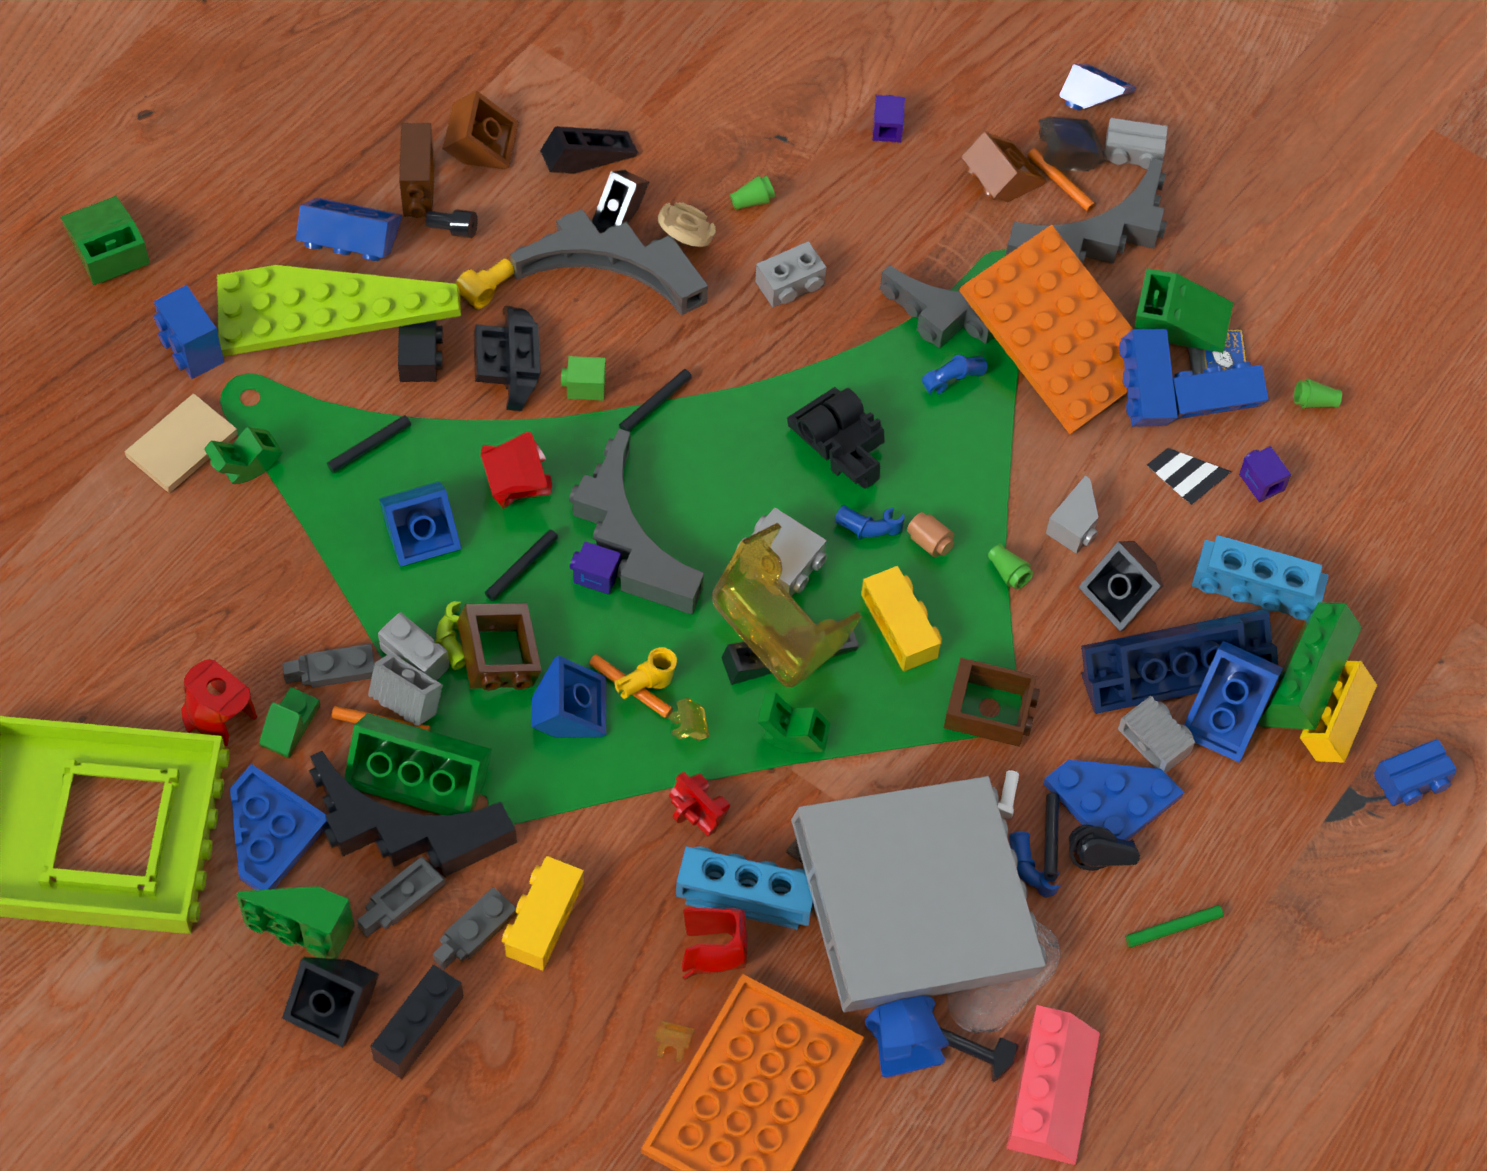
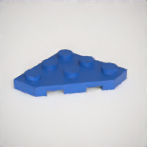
[1043,760,1184,841]
[230,764,328,890]

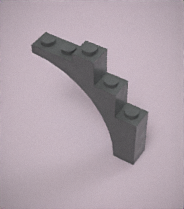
[1005,158,1167,264]
[510,209,708,316]
[880,265,994,348]
[569,429,704,615]

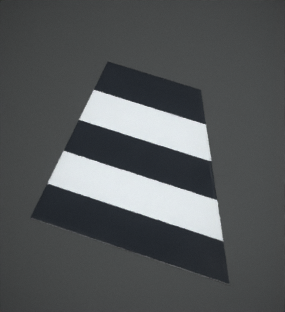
[1147,448,1231,505]

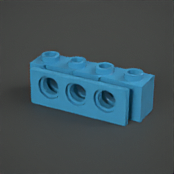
[1191,535,1329,620]
[676,846,814,930]

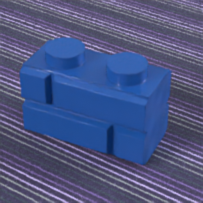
[1374,739,1457,806]

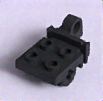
[787,387,885,488]

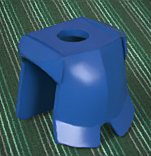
[865,996,949,1078]

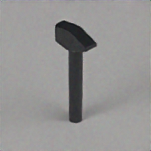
[940,1027,1019,1082]

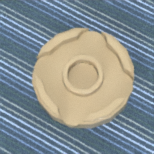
[658,202,716,247]

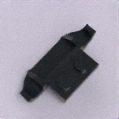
[474,305,541,411]

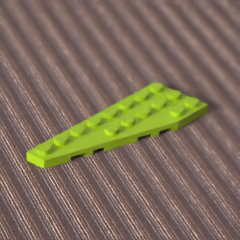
[217,265,461,357]

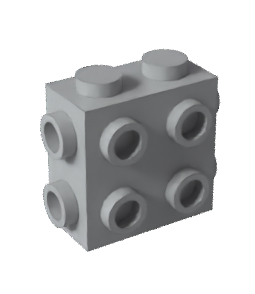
[736,508,827,600]

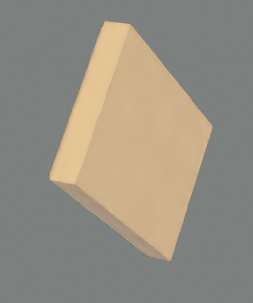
[125,393,238,493]

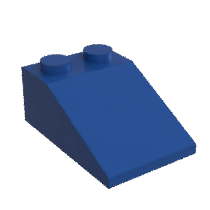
[1184,641,1283,762]

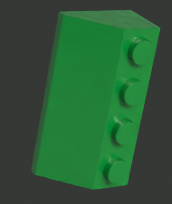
[1258,602,1362,730]
[344,713,492,815]

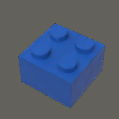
[153,285,224,379]

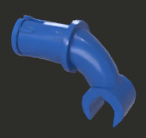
[922,355,987,395]
[835,505,904,540]
[1009,831,1061,897]

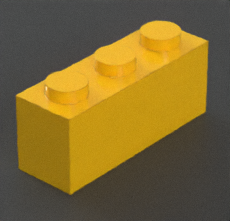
[861,566,942,672]
[1300,661,1377,763]
[502,856,584,971]

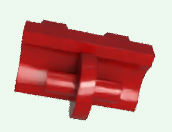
[668,772,730,836]

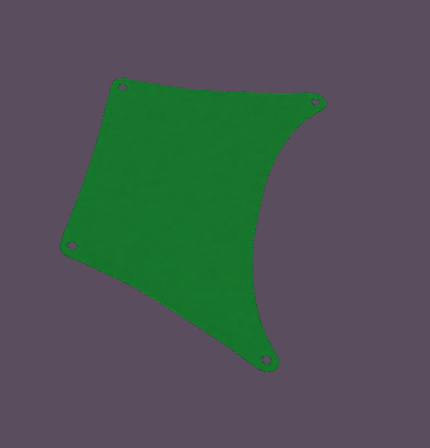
[220,249,1022,825]

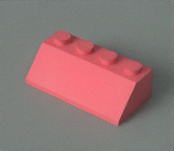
[1006,1005,1100,1165]

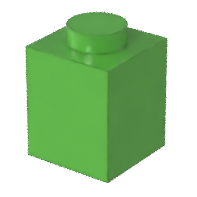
[561,356,606,401]

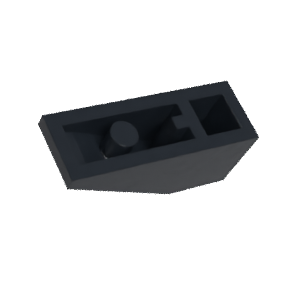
[540,126,638,174]

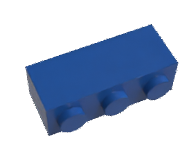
[1119,329,1178,427]
[1173,362,1269,420]

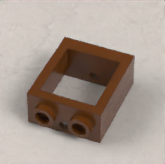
[399,123,435,218]
[457,603,542,691]
[944,657,1040,747]

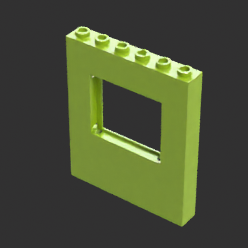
[0,716,230,934]

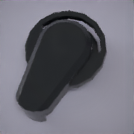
[1069,825,1140,871]

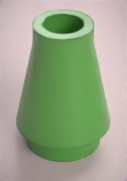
[729,176,775,211]
[1294,378,1342,409]
[988,544,1034,590]

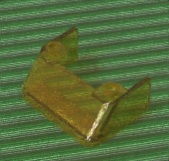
[712,523,862,687]

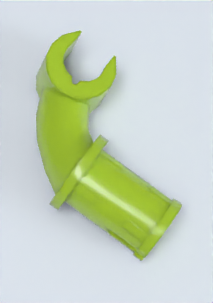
[435,601,466,670]

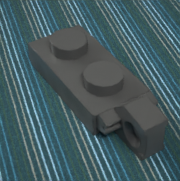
[282,644,374,688]
[357,856,445,937]
[433,887,517,970]

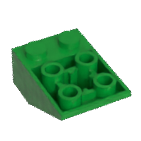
[60,196,150,285]
[1134,268,1233,353]
[236,886,355,959]

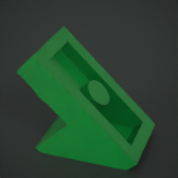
[259,687,321,759]

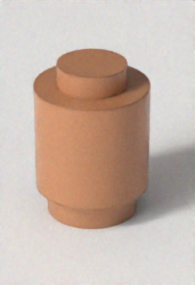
[907,512,954,557]

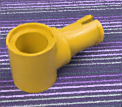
[455,258,514,309]
[615,647,677,699]

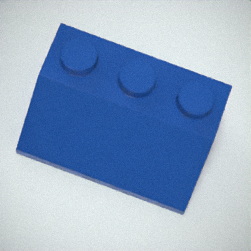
[296,197,402,261]

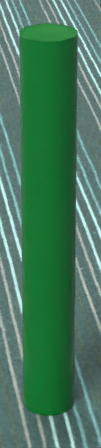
[1125,905,1224,948]

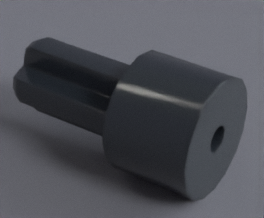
[426,209,478,238]

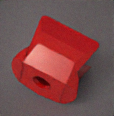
[480,432,552,509]
[181,659,257,746]
[681,907,747,980]

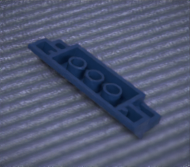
[1081,609,1279,714]

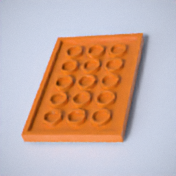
[959,224,1133,435]
[641,974,864,1171]

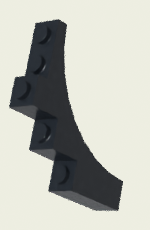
[308,751,517,877]

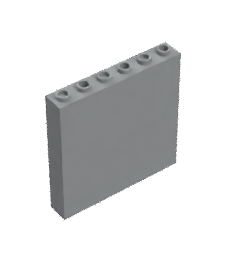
[791,776,1046,1013]

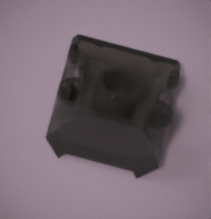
[1038,117,1107,172]

